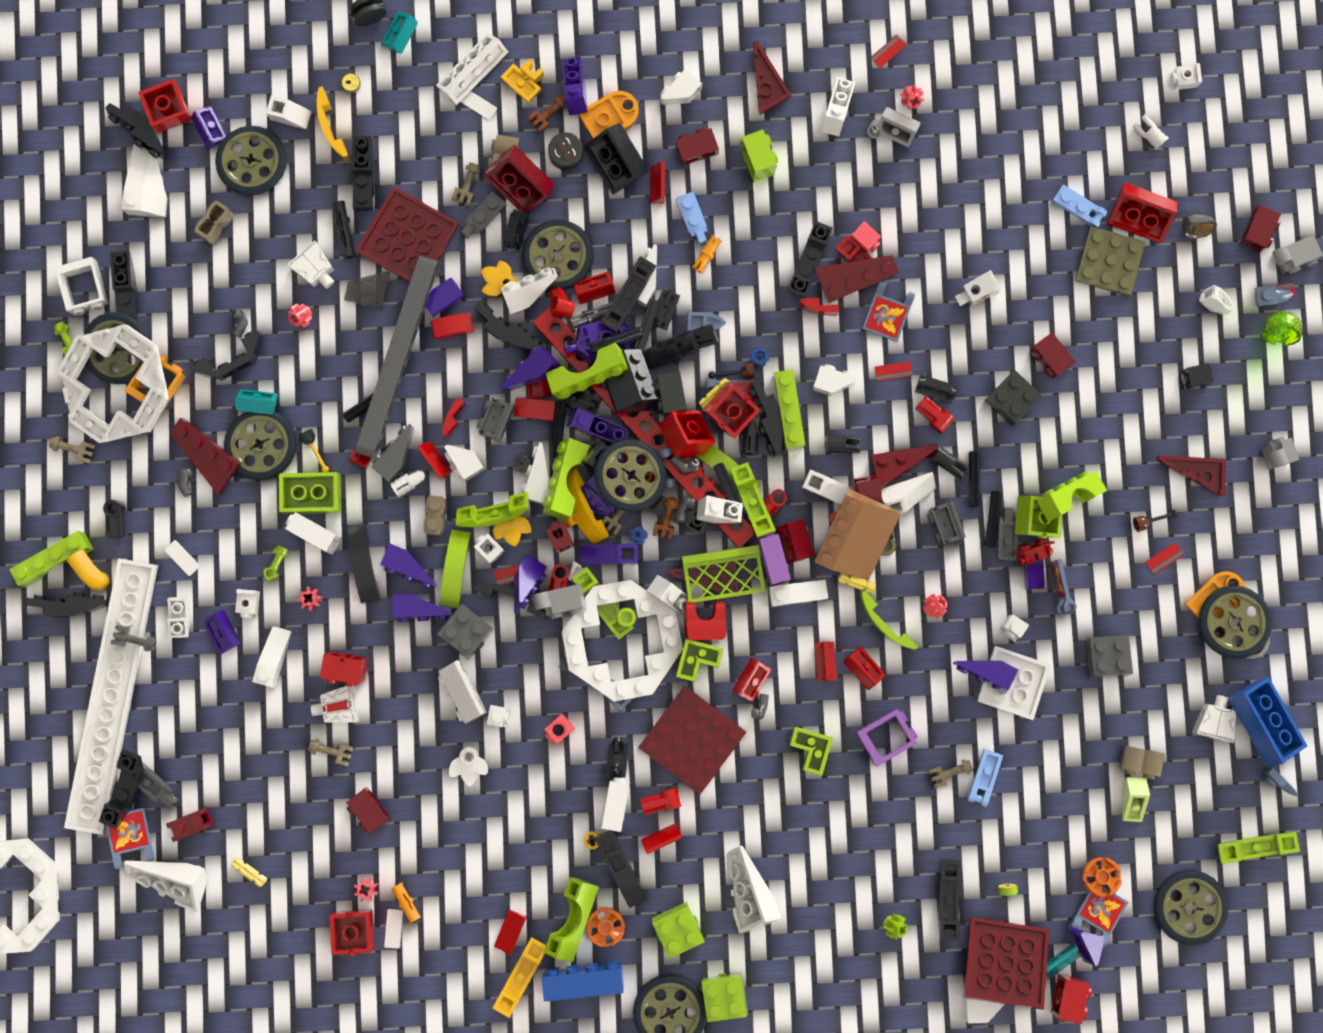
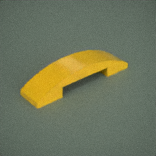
[317,86,350,162]
[566,467,609,545]
[493,937,546,1018]

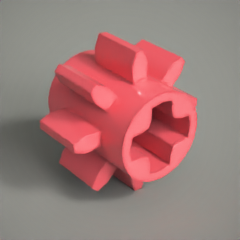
[900,84,924,110]
[288,304,312,328]
[297,587,323,611]
[923,593,947,619]
[354,877,378,902]

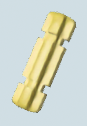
[699,378,729,408]
[838,573,876,594]
[231,858,267,887]

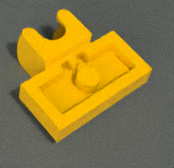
[501,59,544,104]

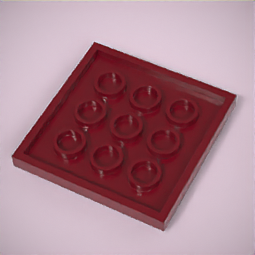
[355,186,460,282]
[638,685,747,794]
[963,917,1049,1010]

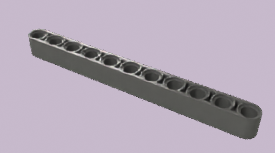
[355,255,439,458]

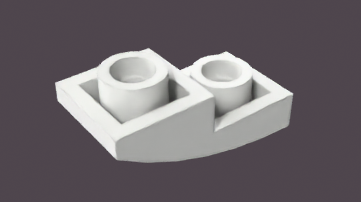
[167,596,190,638]

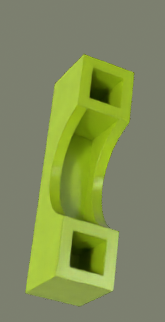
[546,343,628,399]
[773,369,805,451]
[543,438,589,520]
[1037,470,1107,522]
[9,531,94,587]
[544,877,599,962]

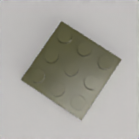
[1075,226,1146,297]

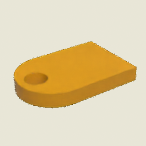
[578,91,639,138]
[1184,571,1245,631]

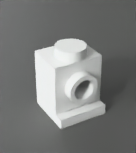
[1171,63,1202,90]
[474,533,505,565]
[235,589,260,618]
[998,614,1029,642]
[487,705,511,728]

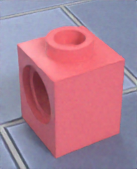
[851,221,881,253]
[544,714,576,744]

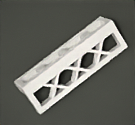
[436,33,508,105]

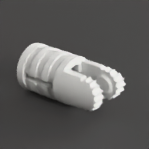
[1132,114,1169,150]
[390,470,425,498]

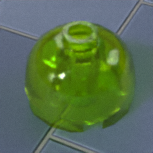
[1262,310,1303,346]

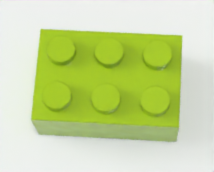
[279,472,341,514]

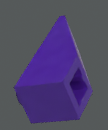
[563,56,588,115]
[500,346,560,391]
[566,407,630,444]
[380,543,437,589]
[580,544,638,565]
[514,555,547,614]
[392,594,453,622]
[953,661,1019,692]

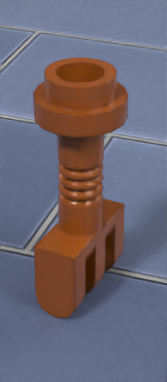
[527,94,566,133]
[652,496,679,540]

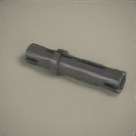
[567,301,614,330]

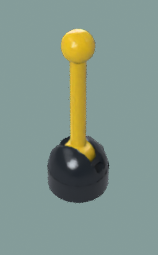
[299,429,329,472]

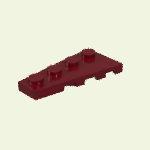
[814,255,899,303]
[170,418,241,494]

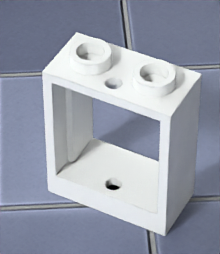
[55,257,109,316]
[286,512,342,555]
[602,777,630,832]

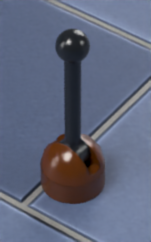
[708,363,754,379]
[1133,510,1179,532]

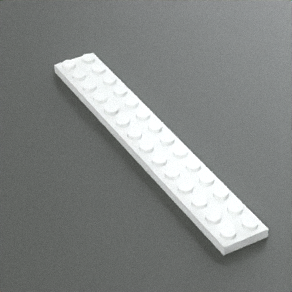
[64,558,158,835]

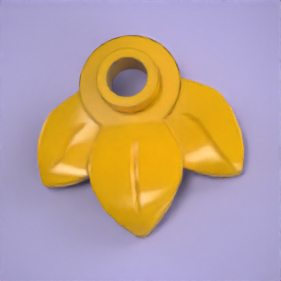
[481,260,516,296]
[493,516,532,547]

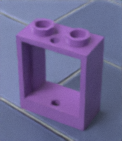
[758,533,791,587]
[855,709,918,767]

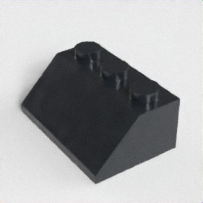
[583,123,650,195]
[605,349,659,413]

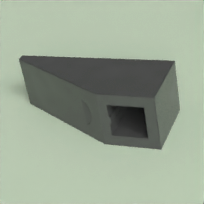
[371,424,414,483]

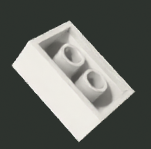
[438,660,487,724]

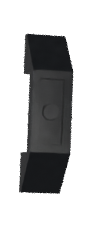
[787,221,833,298]
[190,331,263,381]
[635,488,708,534]
[99,749,144,829]

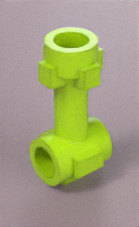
[54,322,72,355]
[263,545,288,582]

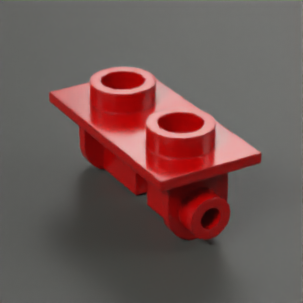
[1012,539,1055,566]
[815,642,837,682]

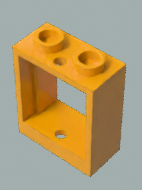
[124,354,186,412]

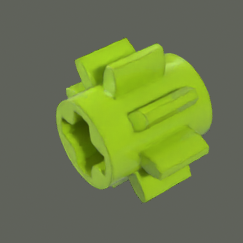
[883,914,908,940]

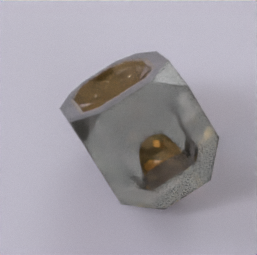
[1182,214,1217,239]

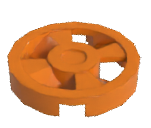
[1082,857,1122,897]
[586,907,625,947]

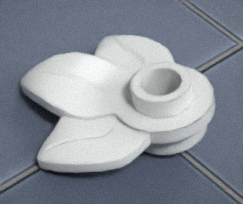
[449,747,488,787]

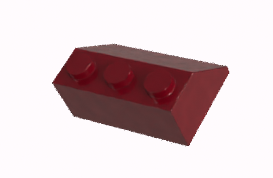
[483,144,555,213]

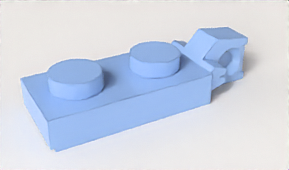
[676,192,708,245]

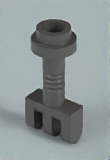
[110,625,157,652]

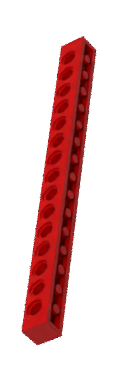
[533,307,756,548]

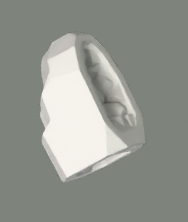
[1199,285,1233,315]

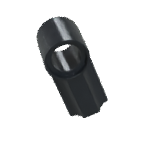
[103,500,126,538]

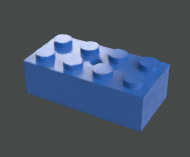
[1228,677,1307,767]
[541,961,624,1002]

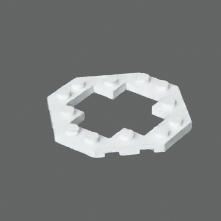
[58,324,169,443]
[561,580,683,702]
[0,838,60,954]

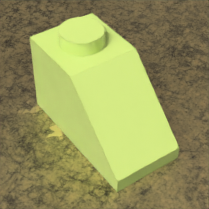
[1122,777,1150,822]

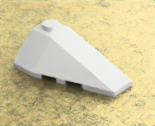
[122,144,168,218]
[727,846,781,934]
[123,861,207,912]

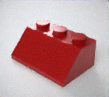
[1107,182,1178,244]

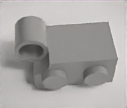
[867,107,921,148]
[1272,235,1323,274]
[1261,436,1299,470]
[533,584,586,619]

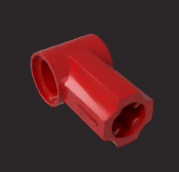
[548,287,575,318]
[915,396,955,434]
[763,489,787,517]
[548,564,570,591]
[640,787,682,815]

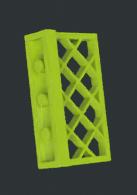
[682,545,766,603]

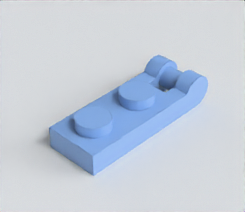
[1052,184,1108,228]
[967,749,1003,807]

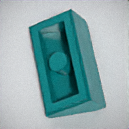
[381,12,418,54]
[235,389,278,415]
[1046,944,1081,979]

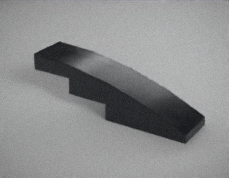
[642,324,718,370]

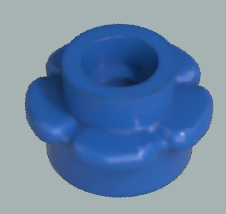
[751,348,769,367]
[629,526,648,545]

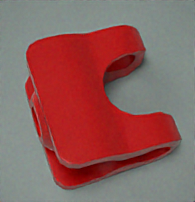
[684,601,726,641]

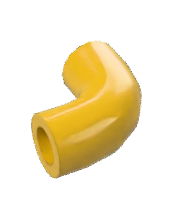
[67,550,110,591]

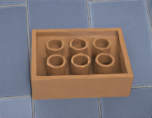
[814,488,901,580]

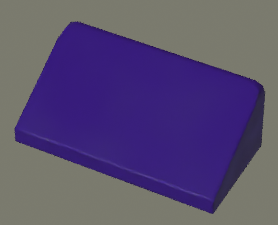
[191,107,226,149]
[426,278,464,317]
[1024,554,1045,589]
[203,610,241,655]

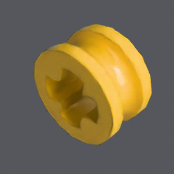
[583,831,599,849]

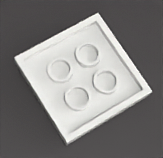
[976,646,1051,720]

